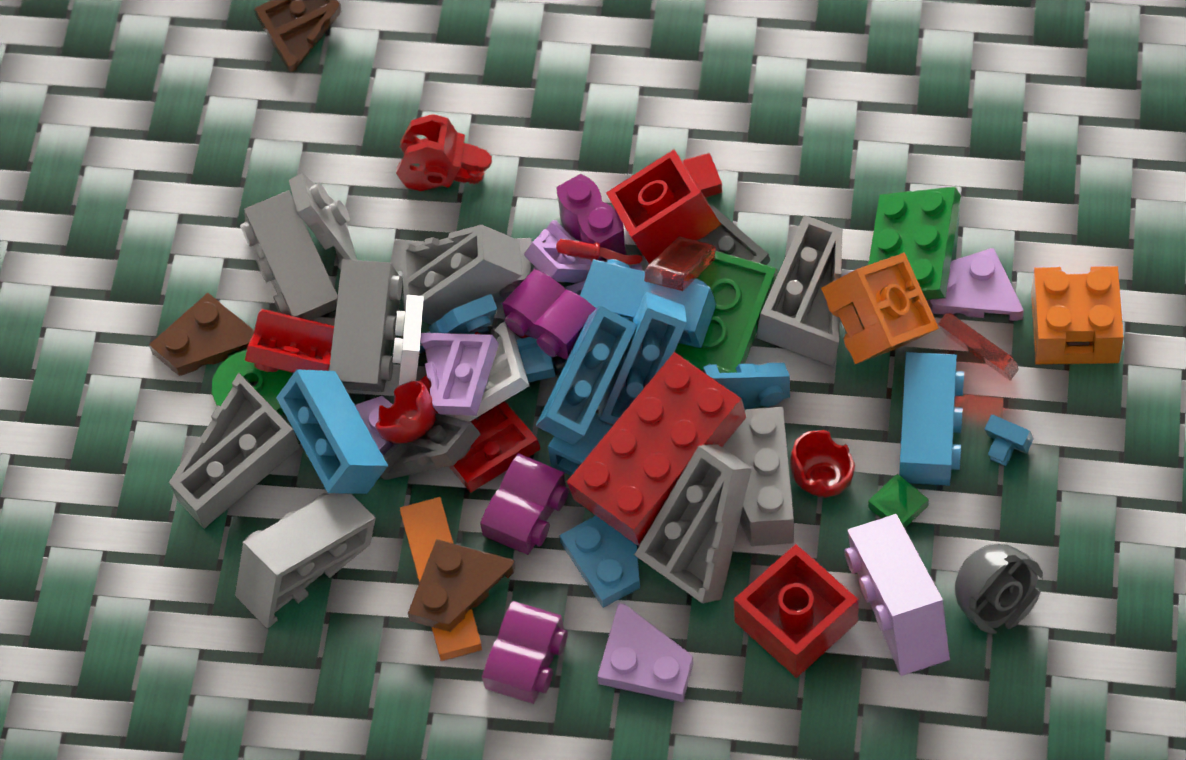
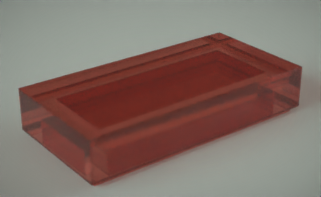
[644,236,716,291]
[938,313,1019,381]

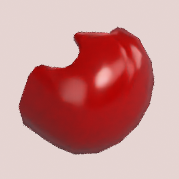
[375,381,437,444]
[790,430,855,497]

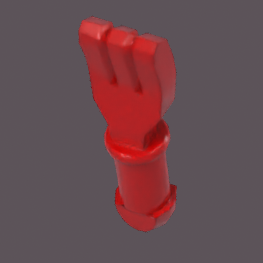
[556,239,643,265]

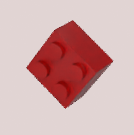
[606,149,721,268]
[734,544,859,678]

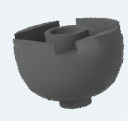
[955,544,1043,634]

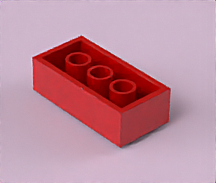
[567,352,746,546]

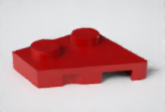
[449,401,540,493]

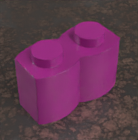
[556,174,626,262]
[502,269,596,360]
[480,453,569,555]
[482,601,568,704]

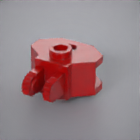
[396,114,493,191]

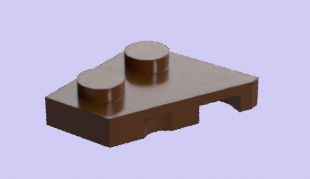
[254,0,341,73]
[149,293,254,376]
[408,539,516,632]

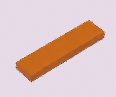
[400,497,483,661]

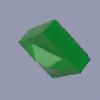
[868,474,929,529]

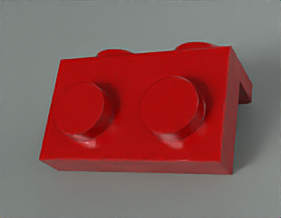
[245,309,334,373]

